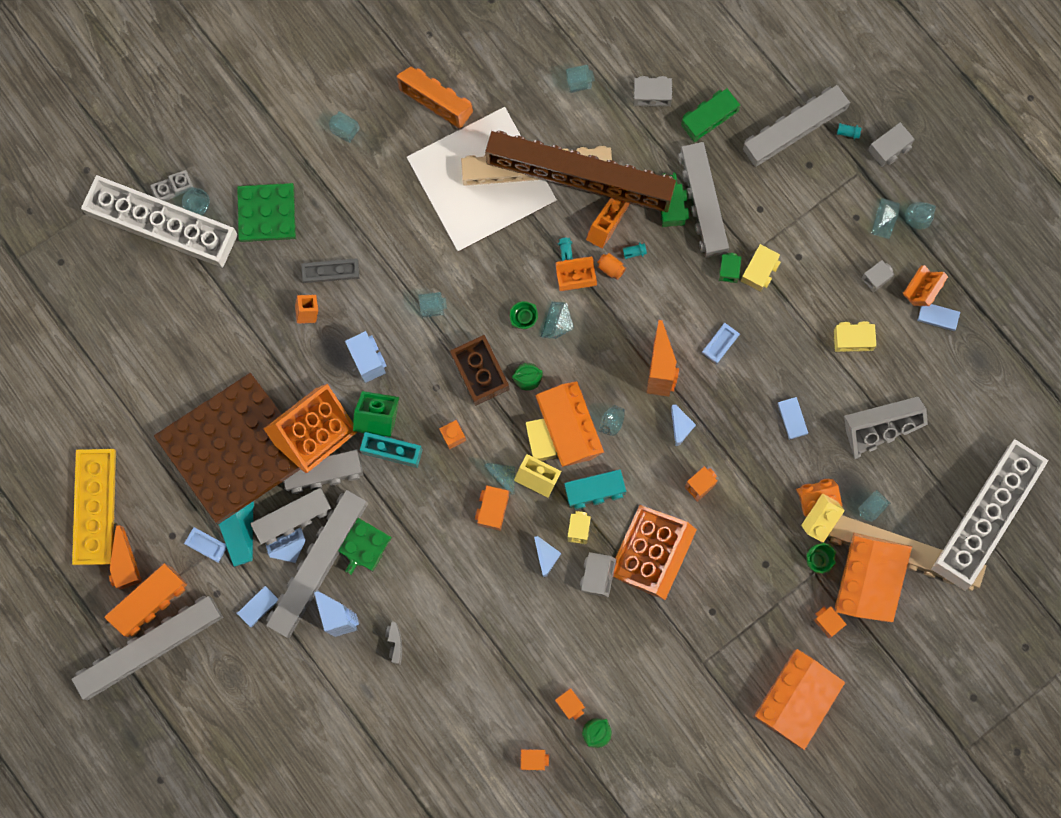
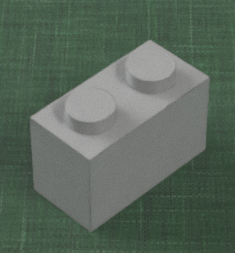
[634,76,672,106]
[868,122,915,167]
[580,552,616,598]

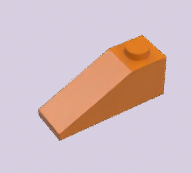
[586,198,630,249]
[109,525,142,590]

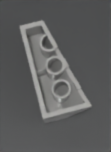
[844,397,928,459]

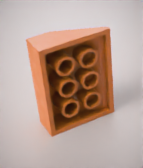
[647,320,679,397]
[264,384,357,473]
[613,505,697,600]
[835,532,912,622]
[753,649,845,750]

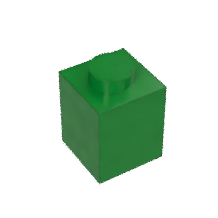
[718,253,741,283]

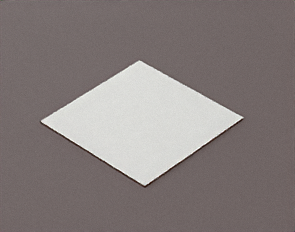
[407,107,557,252]

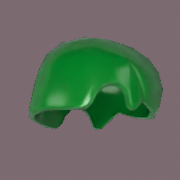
[806,543,836,574]

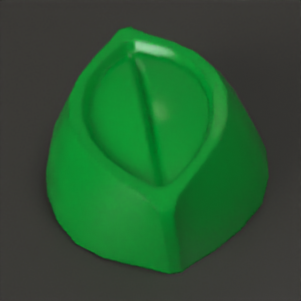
[510,301,538,329]
[512,363,543,391]
[582,718,612,748]

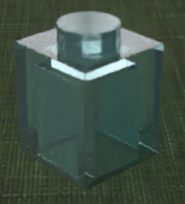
[566,64,595,93]
[329,111,360,143]
[418,292,447,318]
[858,490,891,522]

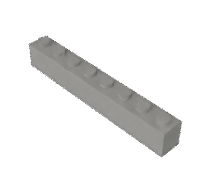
[266,490,368,638]
[72,596,224,700]

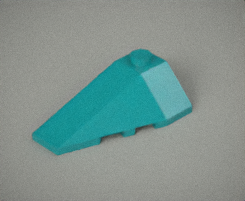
[219,501,254,567]

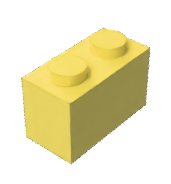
[741,244,781,292]
[834,322,876,352]
[526,419,557,461]
[514,454,561,498]
[801,493,845,543]
[568,511,591,545]

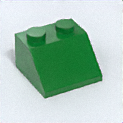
[353,391,399,437]

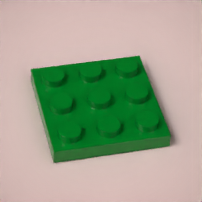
[238,183,296,242]

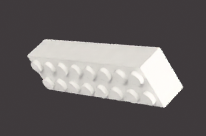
[81,175,238,268]
[932,439,1049,591]

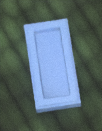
[917,304,960,331]
[702,323,740,365]
[778,397,808,440]
[184,527,227,563]
[237,586,278,628]

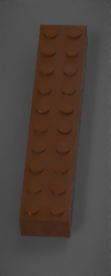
[485,130,676,213]

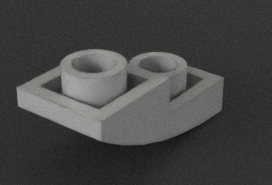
[151,170,193,201]
[385,622,402,665]

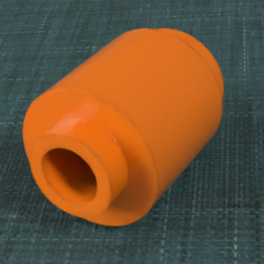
[597,253,626,280]

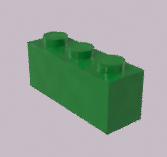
[681,88,740,143]

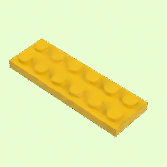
[72,449,116,565]

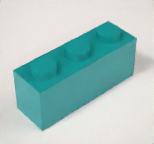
[360,432,423,468]
[564,469,627,510]

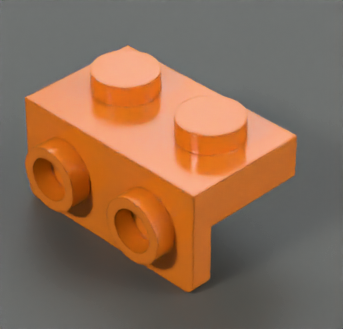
[555,257,597,291]
[903,265,948,306]
[796,479,842,517]

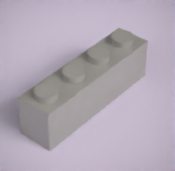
[284,450,364,494]
[251,488,331,546]

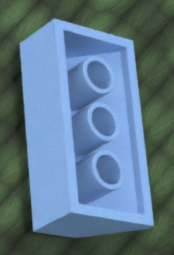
[314,591,359,637]

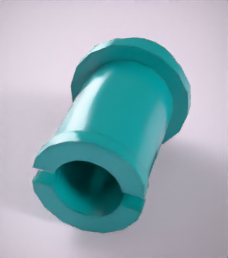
[837,123,861,140]
[558,237,573,261]
[622,242,647,259]

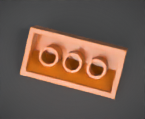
[397,67,473,129]
[535,381,604,467]
[104,563,188,637]

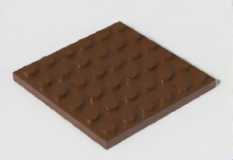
[153,372,301,525]

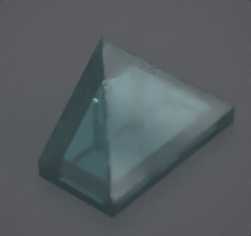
[871,198,900,239]
[540,302,574,339]
[485,463,515,495]

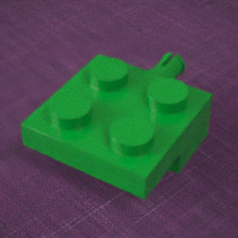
[338,518,392,575]

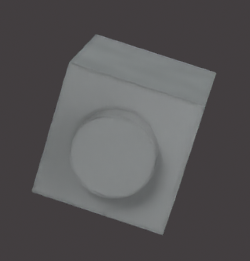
[861,260,894,293]

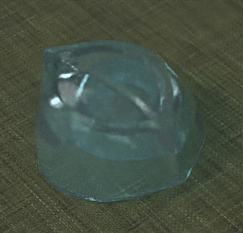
[182,187,210,216]
[906,202,936,229]
[599,405,625,436]

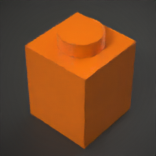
[295,295,318,323]
[439,420,466,449]
[814,606,847,638]
[555,688,585,720]
[521,749,549,770]

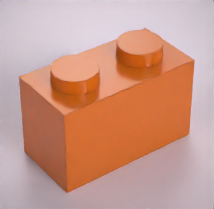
[684,466,718,502]
[475,485,510,531]

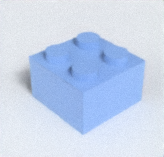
[345,331,386,383]

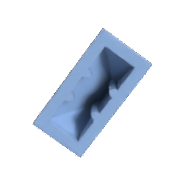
[671,405,696,446]
[265,527,305,563]
[534,536,561,577]

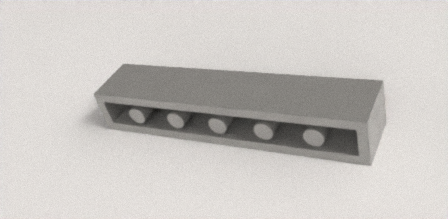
[743,85,850,167]
[678,142,729,258]

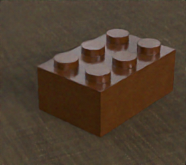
[450,335,510,406]

